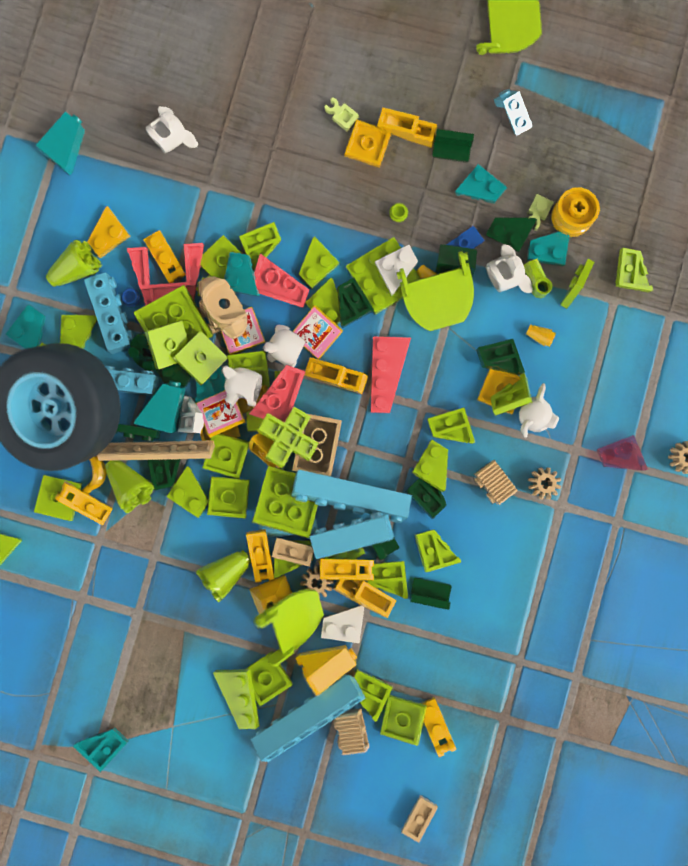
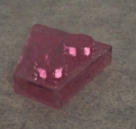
[596,435,648,471]

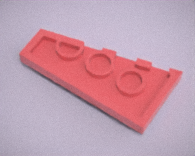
[371,337,411,413]

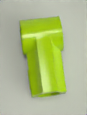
[524,259,552,298]

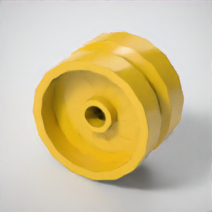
[551,187,600,237]

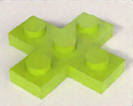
[257,407,319,468]

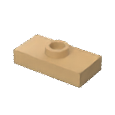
[272,538,314,567]
[401,795,438,843]

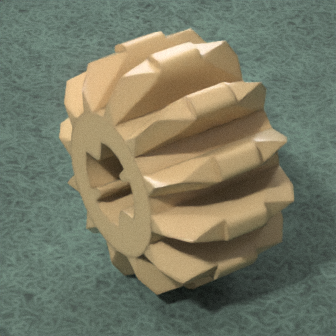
[668,441,688,474]
[528,467,561,500]
[300,566,334,599]

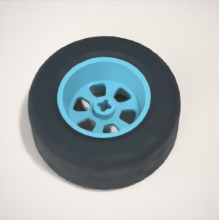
[0,343,120,471]

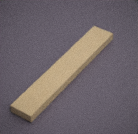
[97,440,215,461]

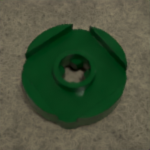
[128,332,156,371]

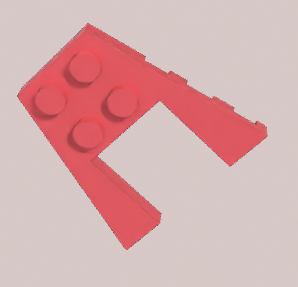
[127,243,204,306]

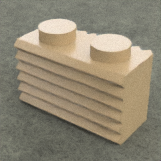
[474,460,518,505]
[334,708,369,755]

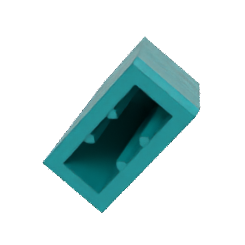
[36,111,85,175]
[134,380,186,433]

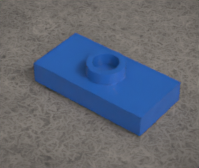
[447,225,485,249]

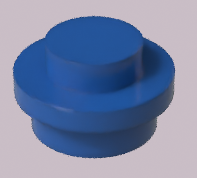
[121,288,141,307]

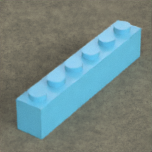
[291,470,412,523]
[251,675,365,762]

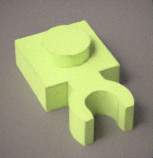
[324,98,359,131]
[527,194,554,231]

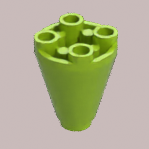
[46,240,102,287]
[105,460,154,513]
[195,550,251,602]

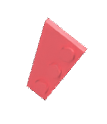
[254,254,309,308]
[249,365,305,422]

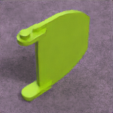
[476,0,542,55]
[396,251,474,331]
[254,589,324,667]

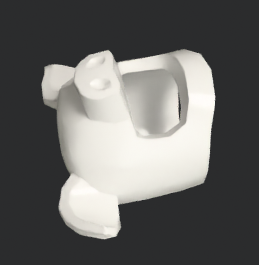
[145,107,198,153]
[486,244,533,293]
[264,325,306,367]
[222,366,262,407]
[519,383,559,438]

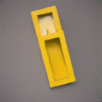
[377,107,437,148]
[304,357,368,394]
[333,580,397,618]

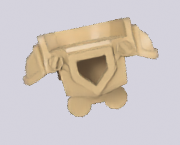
[198,276,247,339]

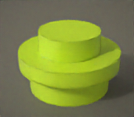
[389,203,408,222]

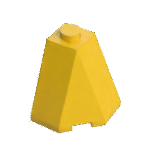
[295,645,358,696]

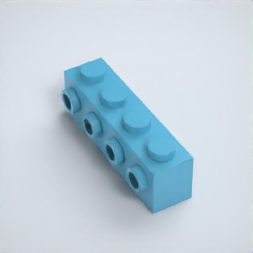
[84,272,134,354]
[105,366,159,396]
[310,512,394,559]

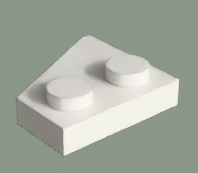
[375,245,418,295]
[178,396,204,433]
[321,605,364,643]

